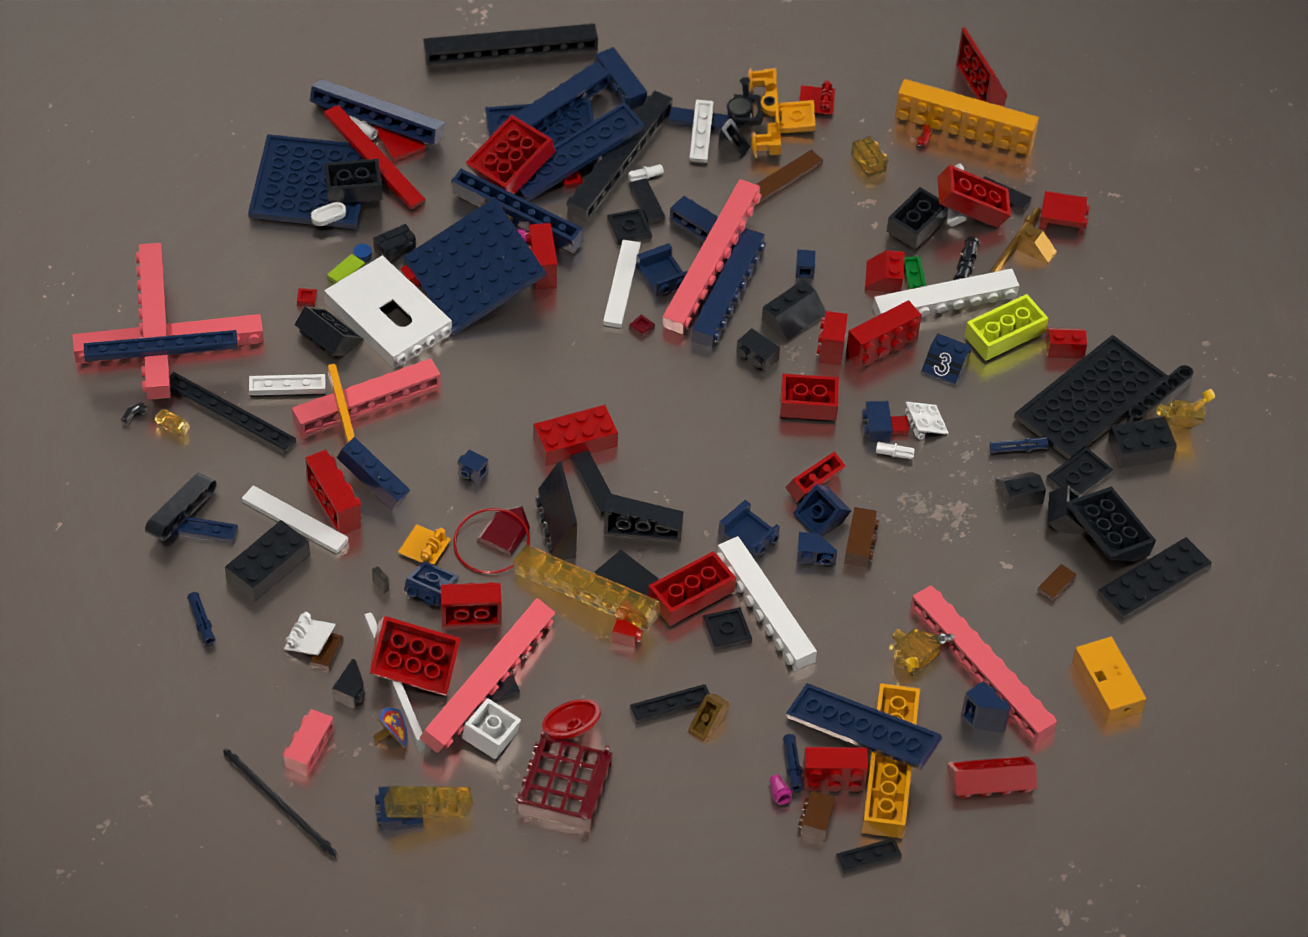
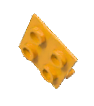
[398,524,451,565]

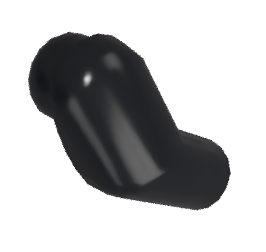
[121,402,148,424]

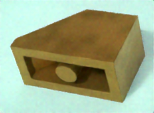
[1016,224,1056,265]
[688,693,731,740]

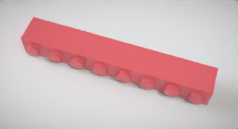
[292,359,441,436]

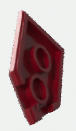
[477,506,530,556]

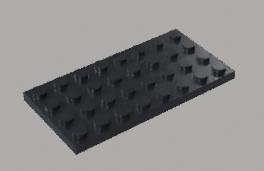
[1014,335,1168,460]

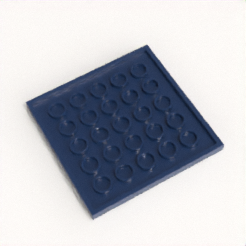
[248,134,364,229]
[403,197,547,335]

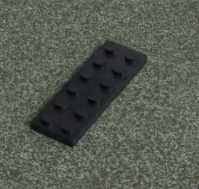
[1097,537,1212,620]

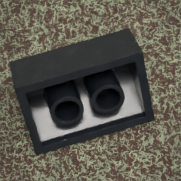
[761,280,826,342]
[294,306,364,357]

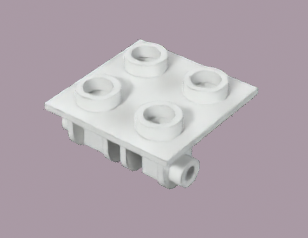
[905,402,949,440]
[284,612,336,655]

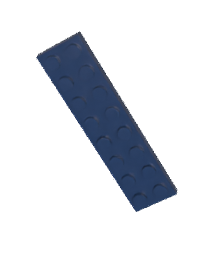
[518,102,645,201]
[786,683,942,770]

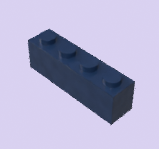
[595,47,648,110]
[670,196,740,250]
[337,437,410,511]

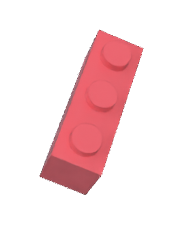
[283,709,334,776]

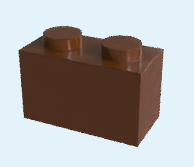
[798,791,835,842]

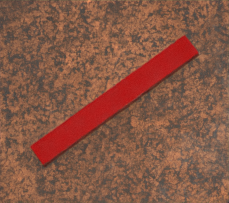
[323,105,426,210]

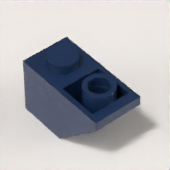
[797,532,837,565]

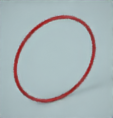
[453,508,530,574]

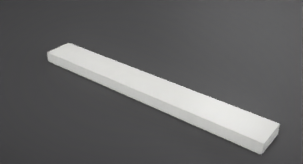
[364,612,425,751]

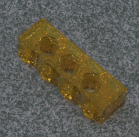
[384,786,473,818]

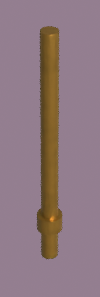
[989,207,1041,273]

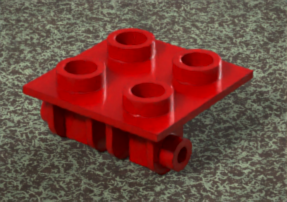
[799,80,835,115]

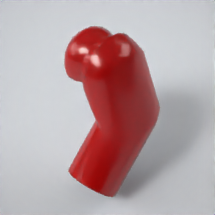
[917,124,932,147]

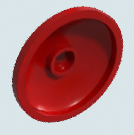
[542,699,601,740]

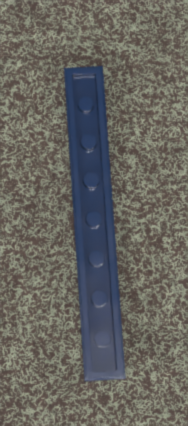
[84,330,238,362]

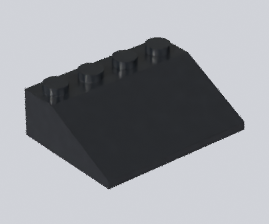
[535,461,577,562]
[1065,486,1156,561]

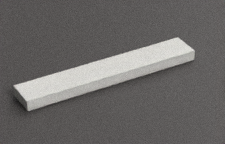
[603,240,641,328]
[242,485,348,554]

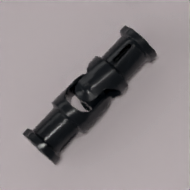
[953,236,980,281]

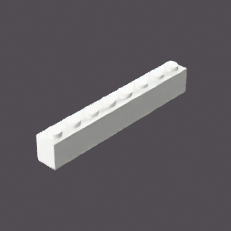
[872,269,1019,317]
[717,537,817,671]

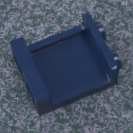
[636,243,688,297]
[718,500,780,558]

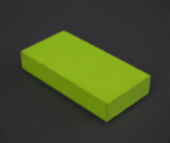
[327,254,365,284]

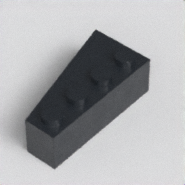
[604,493,684,542]

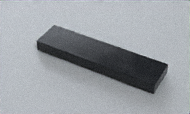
[571,450,612,516]
[630,684,710,724]

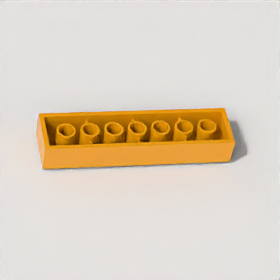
[895,79,1039,156]
[862,683,920,839]

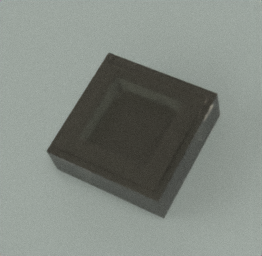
[372,566,390,594]

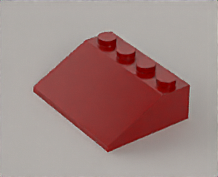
[956,27,1007,107]
[465,115,555,194]
[369,616,461,696]

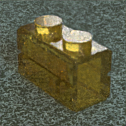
[851,136,889,177]

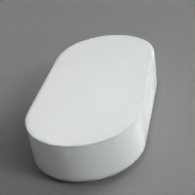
[311,202,346,226]

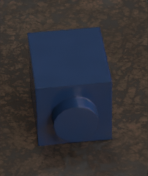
[795,249,816,279]

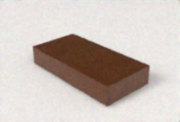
[1037,564,1077,602]
[310,633,343,671]

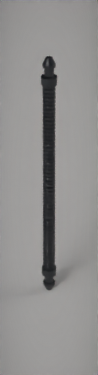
[223,748,337,857]

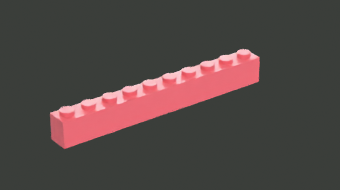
[663,179,761,334]
[136,243,171,399]
[72,314,264,363]
[911,585,1057,744]
[419,598,556,753]

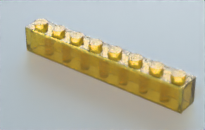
[513,545,661,630]

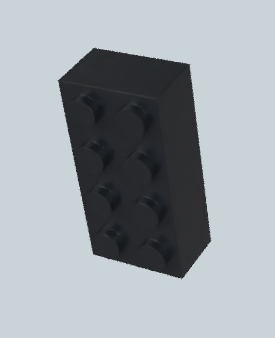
[225,520,310,602]

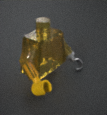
[1157,389,1215,429]
[892,629,955,676]

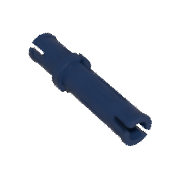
[989,437,1048,454]
[187,592,216,645]
[783,734,804,792]

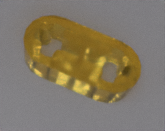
[155,409,190,436]

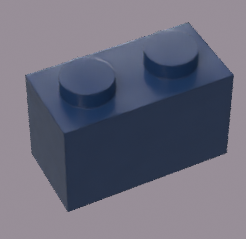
[862,401,892,443]

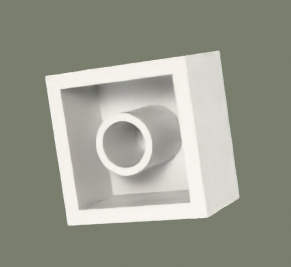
[462,698,521,759]

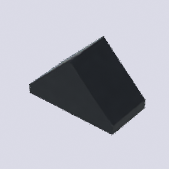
[718,119,751,158]

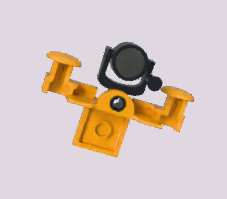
[727,68,816,158]

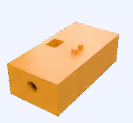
[1072,636,1146,723]

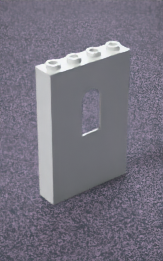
[324,255,452,369]

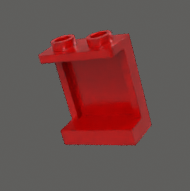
[1039,191,1090,235]

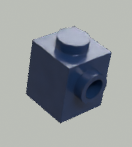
[457,449,488,483]

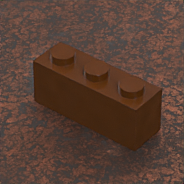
[844,507,880,568]

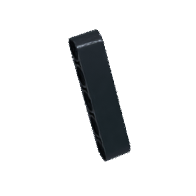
[1126,365,1194,423]
[145,473,217,541]

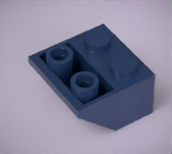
[961,681,1010,733]

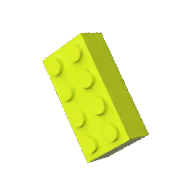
[964,294,1048,361]

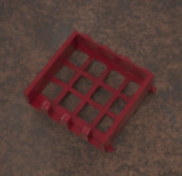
[516,730,613,831]

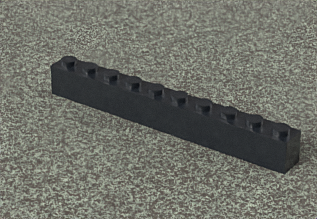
[423,23,598,65]
[566,90,673,222]

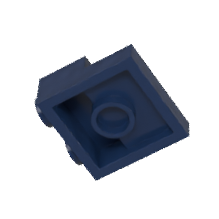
[404,561,459,606]
[375,785,423,831]

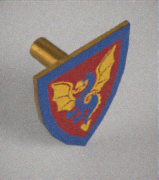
[373,707,408,749]

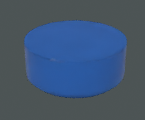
[353,244,372,261]

